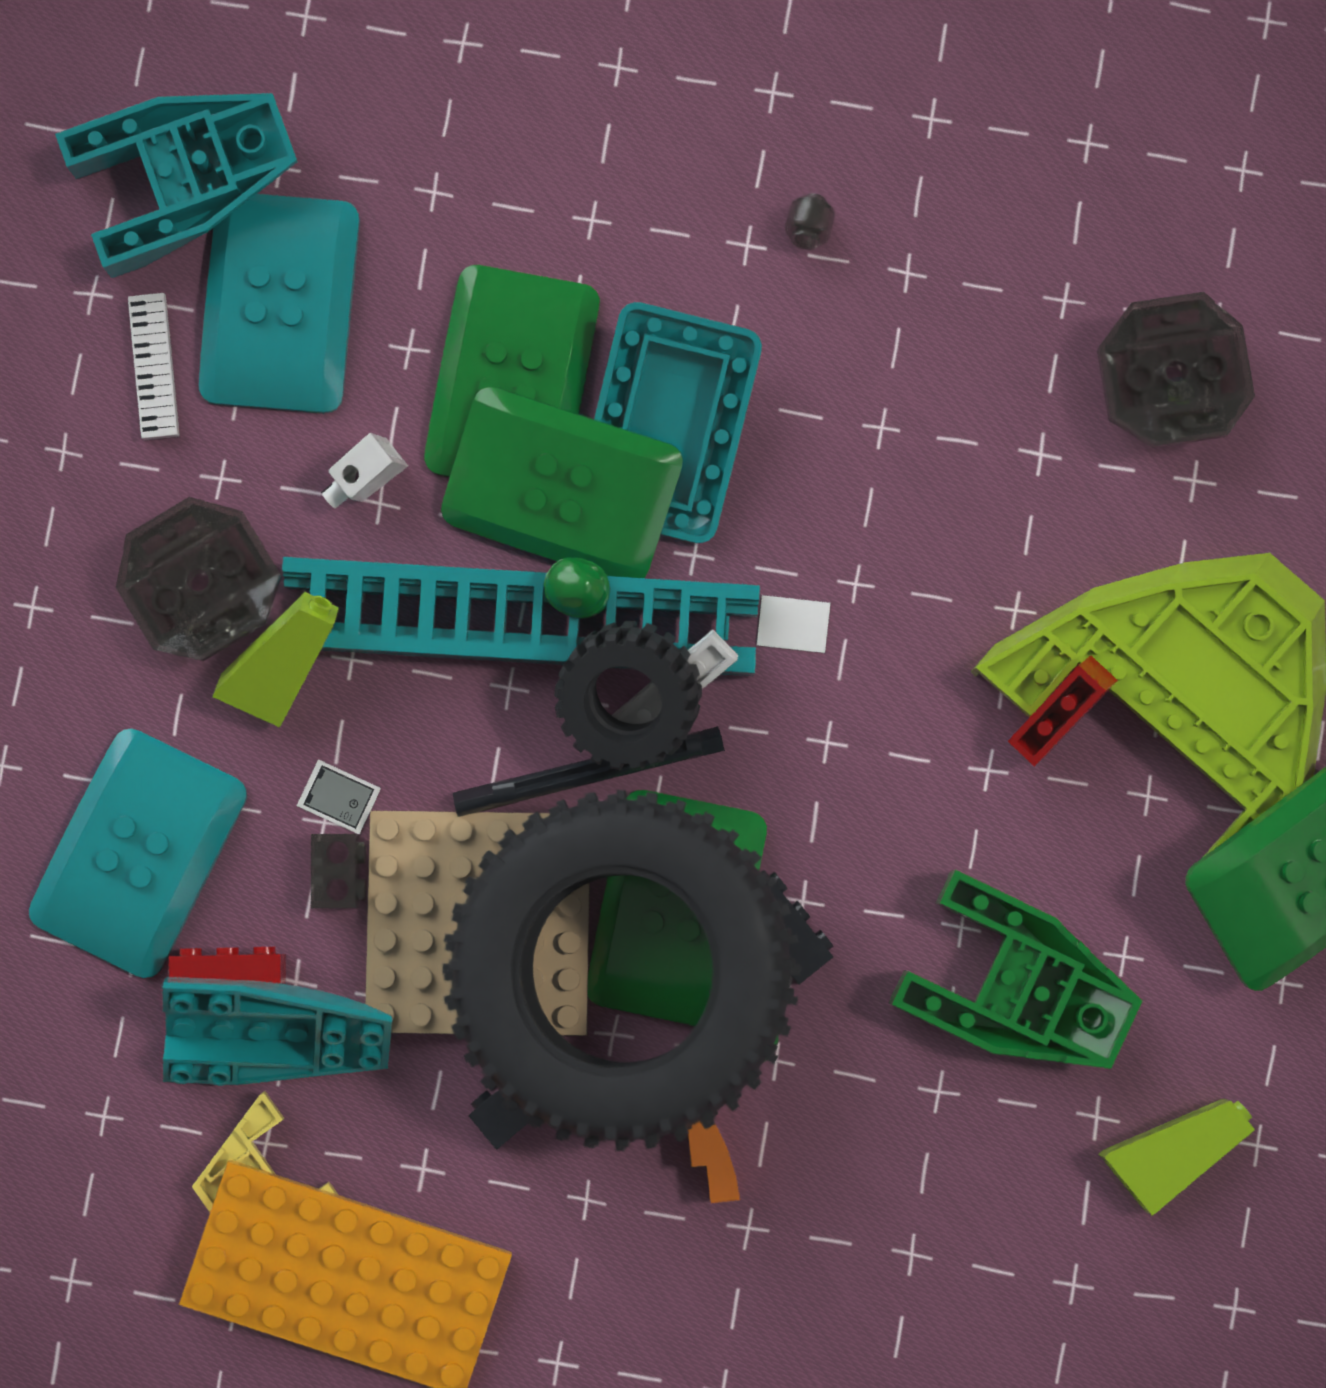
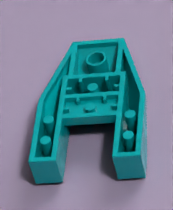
[55,93,298,278]

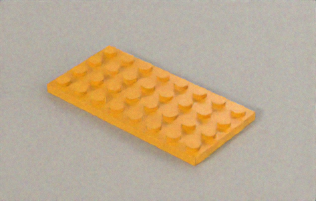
[179,1159,512,1388]

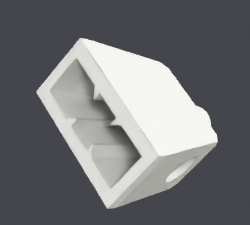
[321,433,408,509]

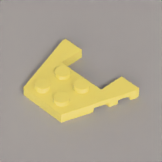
[192,1091,338,1212]

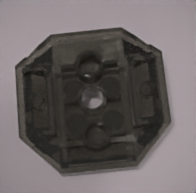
[1097,292,1255,448]
[116,497,282,662]

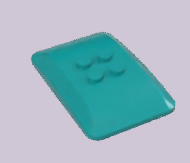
[199,194,360,414]
[594,302,762,543]
[29,728,247,978]

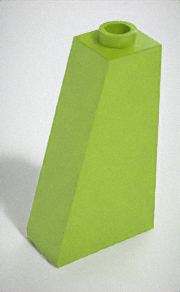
[212,592,339,727]
[1098,1098,1255,1216]

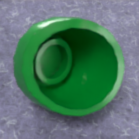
[544,558,610,619]

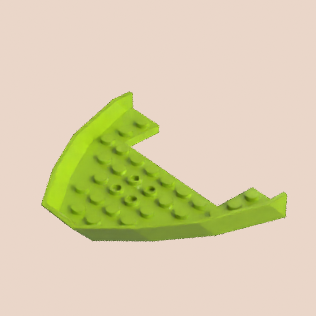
[970,553,1326,858]

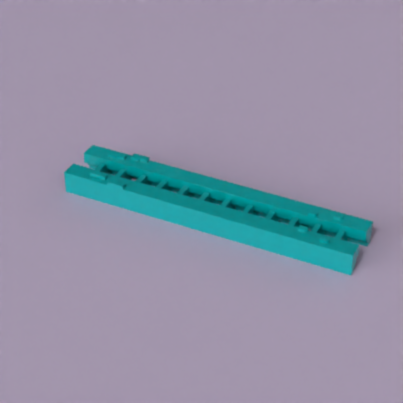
[282,557,760,677]

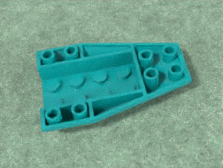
[163,977,392,1086]

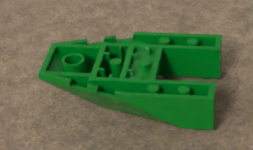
[888,870,1142,1069]

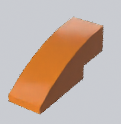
[688,1121,740,1203]

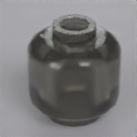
[785,193,835,250]

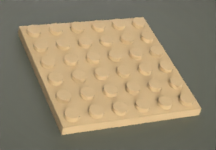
[366,811,589,1036]

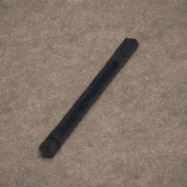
[453,726,725,817]

